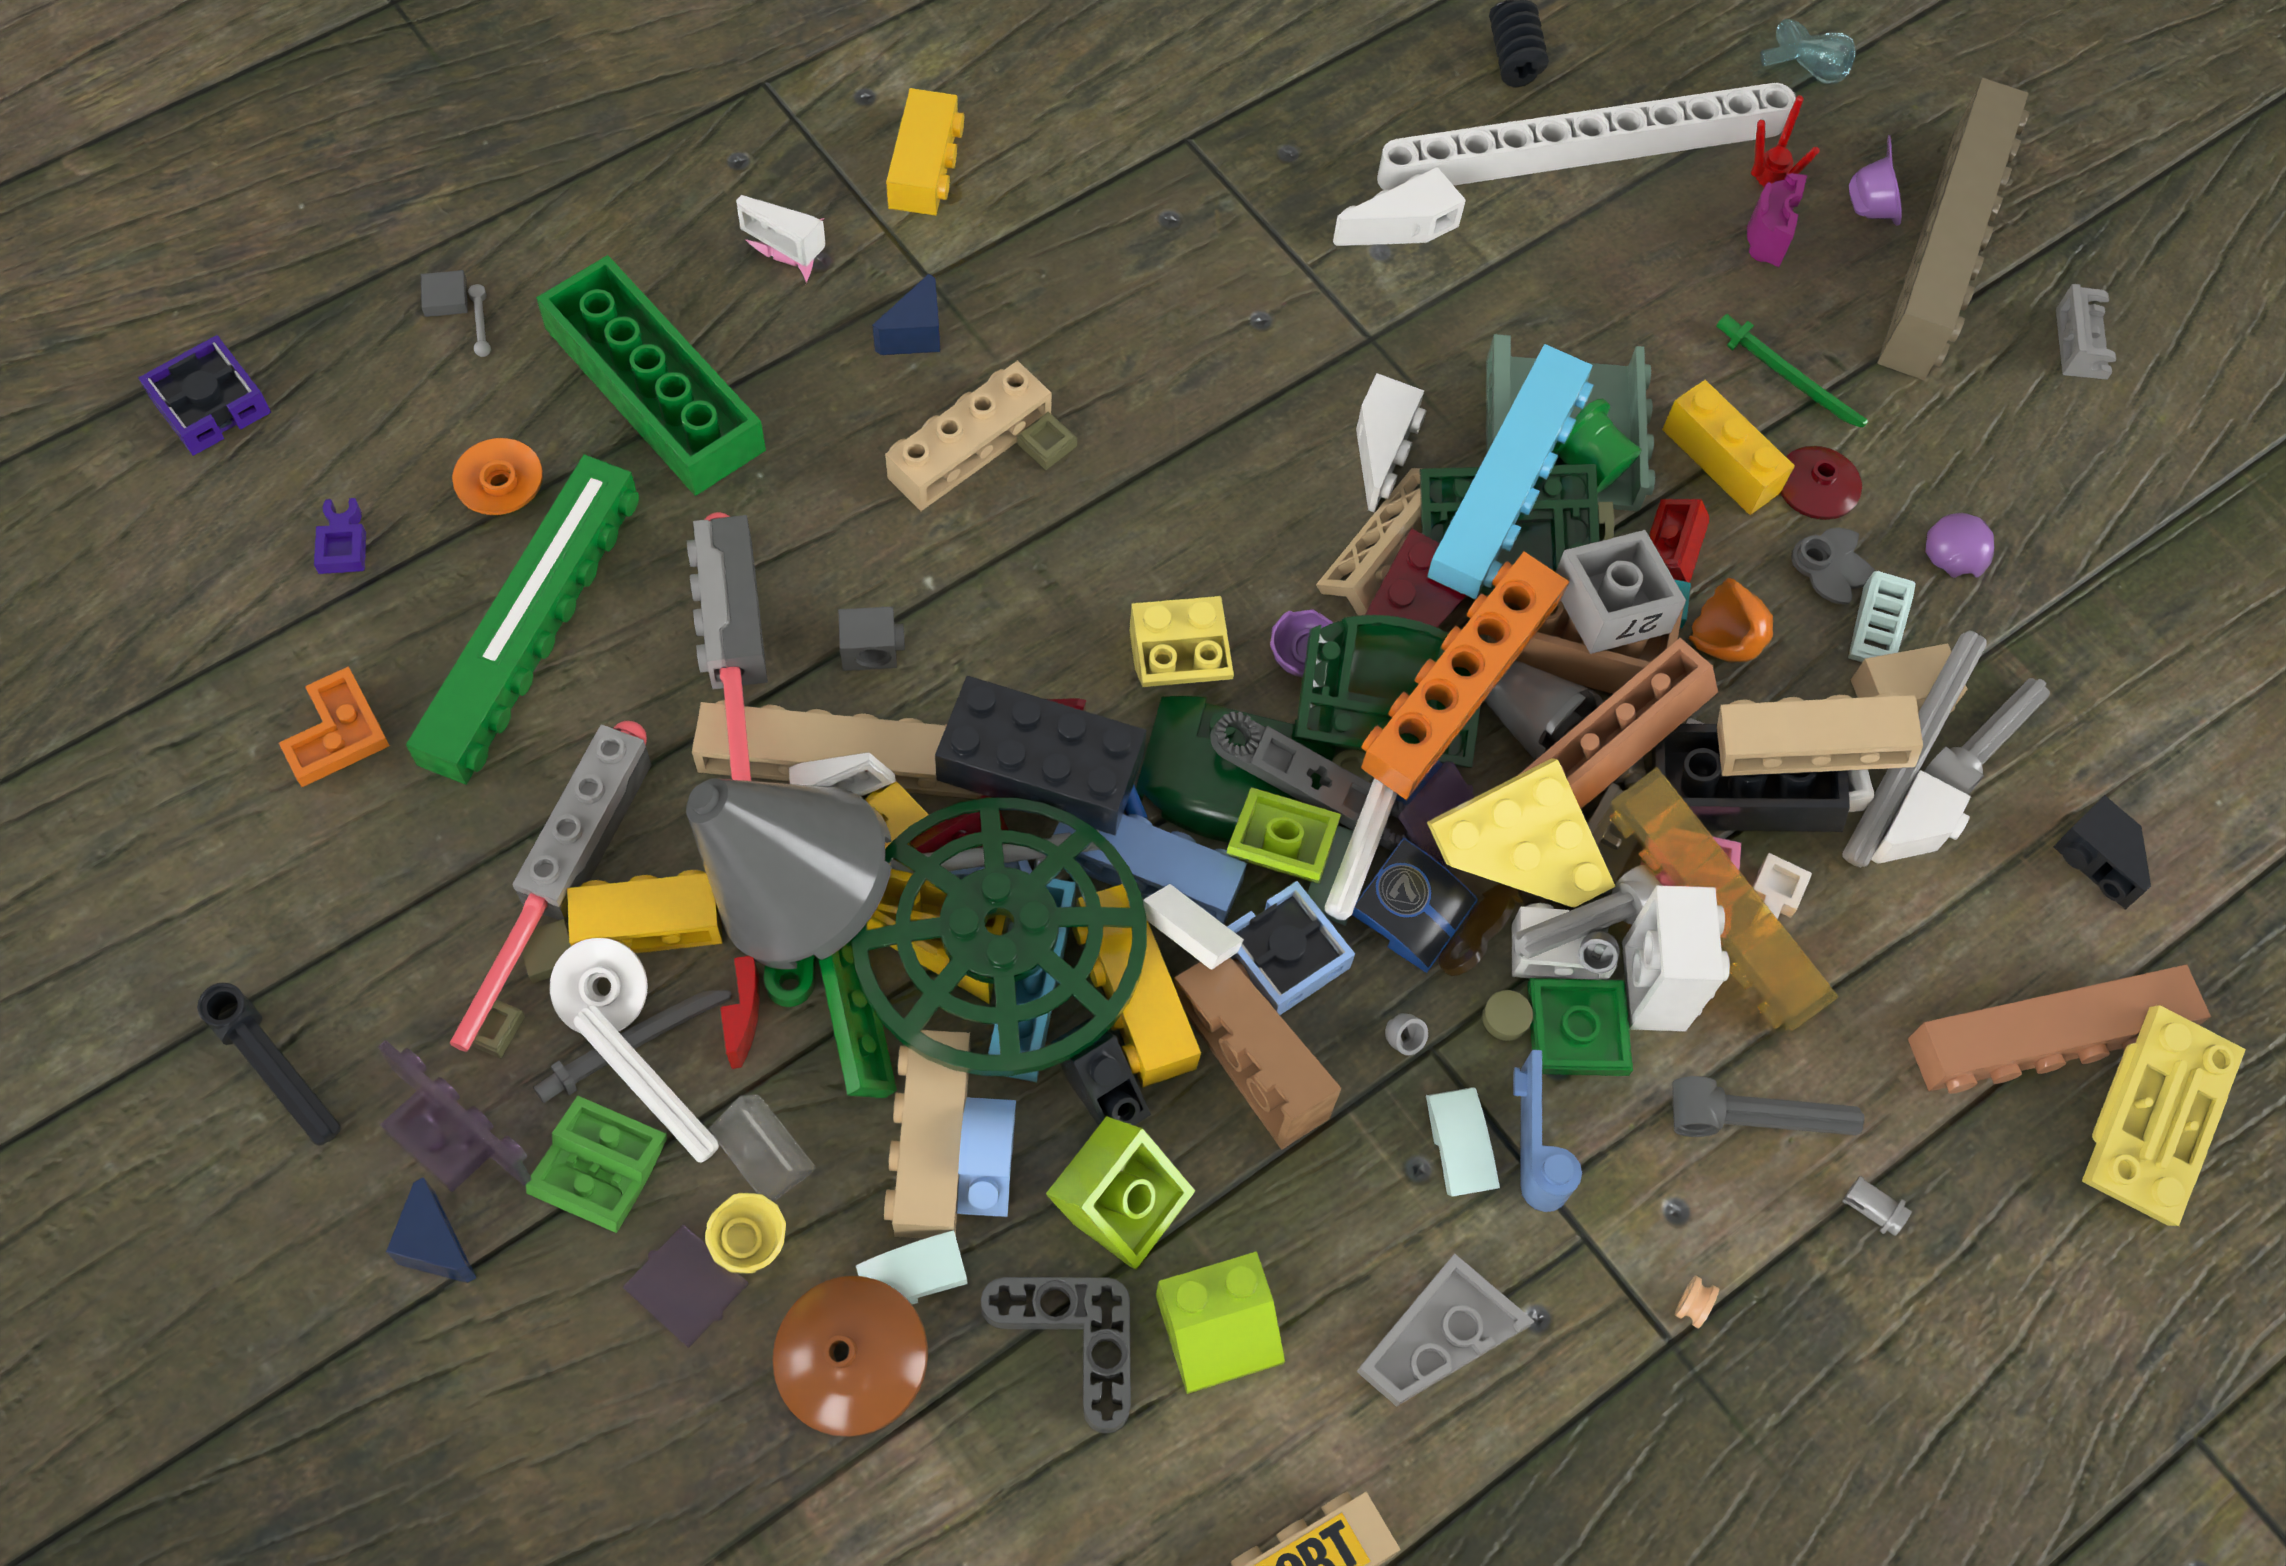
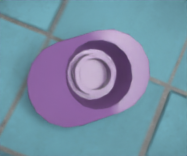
[1849,135,1902,226]

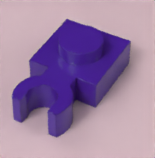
[314,498,366,574]

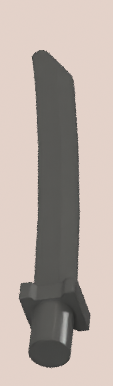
[533,990,732,1103]

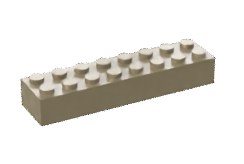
[1877,77,2030,380]

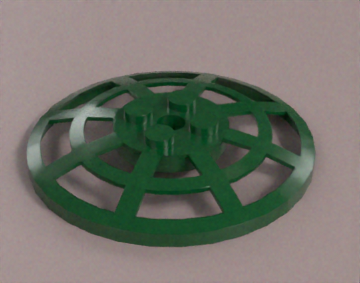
[852,798,1147,1076]

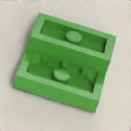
[526,1096,667,1233]

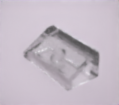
[708,1095,815,1202]

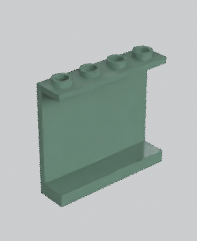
[1486,334,1655,511]

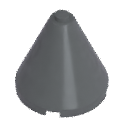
[686,778,892,969]

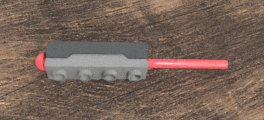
[687,512,768,781]
[450,721,652,1052]

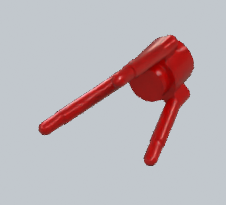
[1751,95,1820,187]

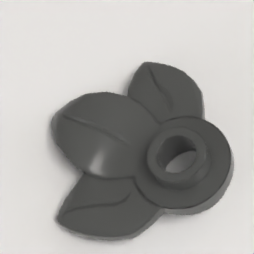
[1791,528,1876,604]

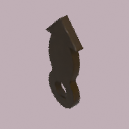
[1438,883,1524,976]

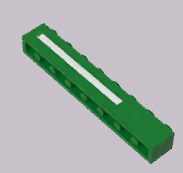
[406,455,639,785]

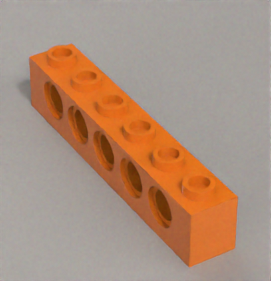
[1361,552,1570,800]

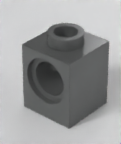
[838,606,905,671]

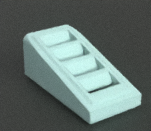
[1848,571,1916,662]

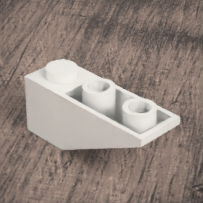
[1333,167,1466,246]
[1356,373,1427,512]

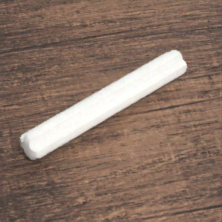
[1325,778,1397,920]
[573,1005,719,1163]

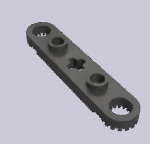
[1210,712,1421,850]

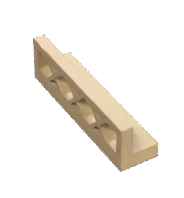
[1316,468,1422,616]

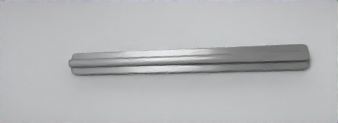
[1842,631,1987,868]

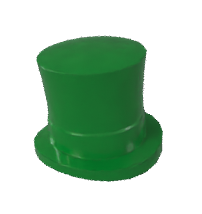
[1552,398,1642,494]

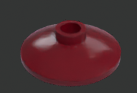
[1780,446,1862,520]

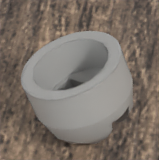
[1385,1013,1428,1055]

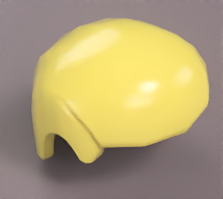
[705,1193,786,1273]

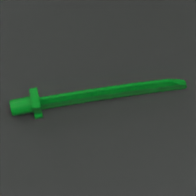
[1716,314,1868,427]

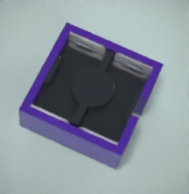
[138,335,271,456]

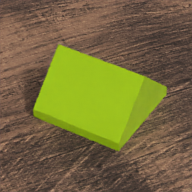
[1227,787,1341,884]

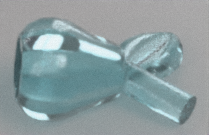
[1760,19,1856,84]

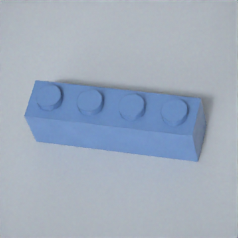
[1053,814,1247,925]

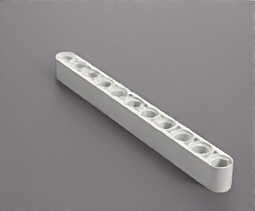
[1377,83,1796,190]

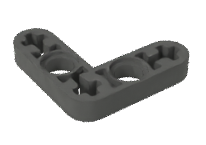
[981,1277,1131,1434]

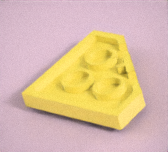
[1427,758,1616,908]

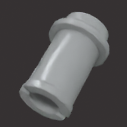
[1842,1176,1912,1236]

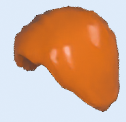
[1689,578,1773,663]

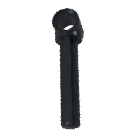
[197,983,341,1146]

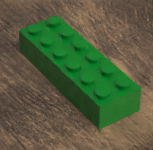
[536,255,766,496]

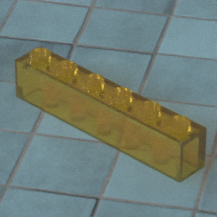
[1609,767,1839,1032]

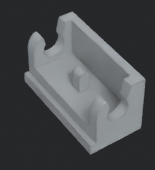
[2056,284,2116,379]

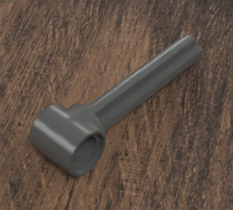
[1672,1076,1864,1137]

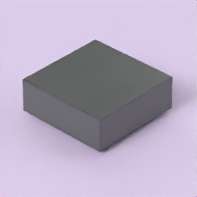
[421,270,468,317]

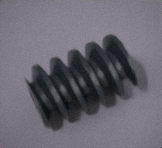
[1489,0,1549,88]

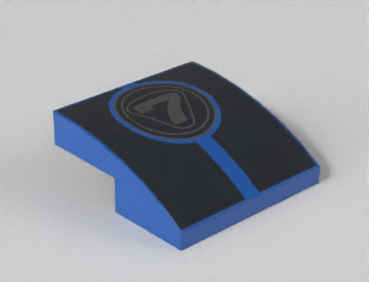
[1352,837,1478,973]

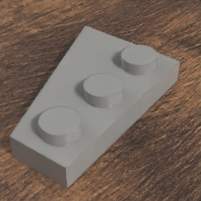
[1357,1253,1535,1407]

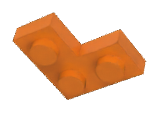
[279,666,390,787]

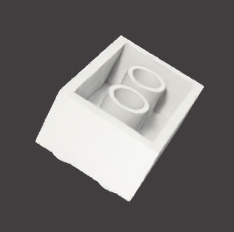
[1622,885,1730,1031]

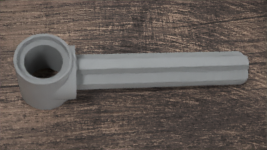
[1924,678,2050,795]
[1512,865,1663,958]

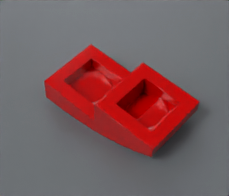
[720,956,760,1069]

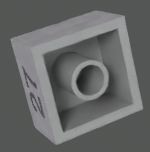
[1556,530,1686,654]

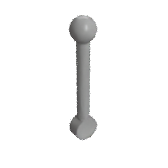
[468,284,491,357]

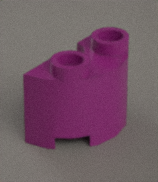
[1747,173,1807,267]

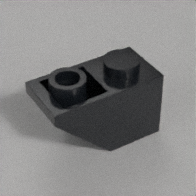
[2053,795,2151,910]
[1050,1018,1151,1126]

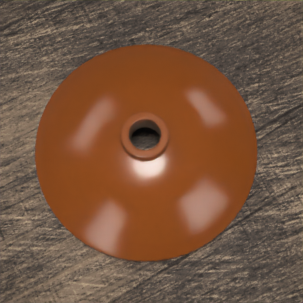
[773,1276,928,1437]

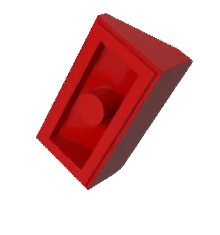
[1649,499,1709,583]

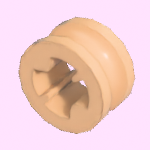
[1675,1275,1719,1329]

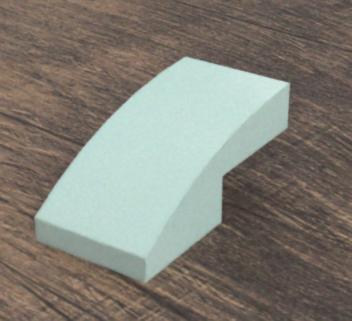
[1426,1087,1500,1197]
[856,1230,967,1304]

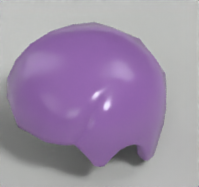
[1925,513,1994,578]
[1270,609,1333,677]

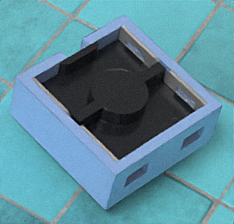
[1227,881,1355,1015]

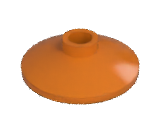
[452,438,543,515]

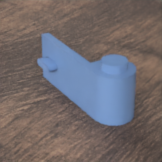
[1513,1050,1582,1212]

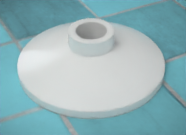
[550,938,648,1033]

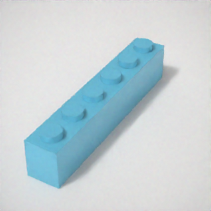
[1427,344,1594,599]

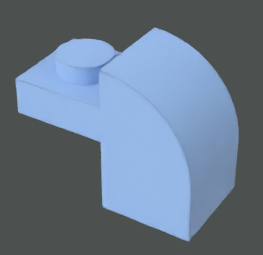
[957,1097,1016,1217]

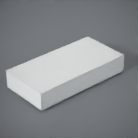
[1143,884,1244,970]

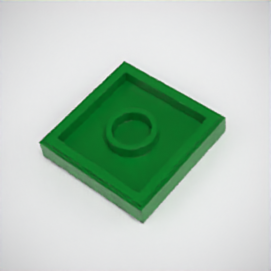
[1527,978,1633,1076]

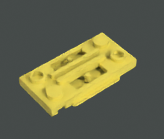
[2082,1005,2246,1226]

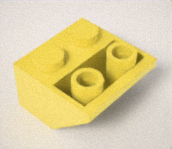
[1129,596,1234,687]

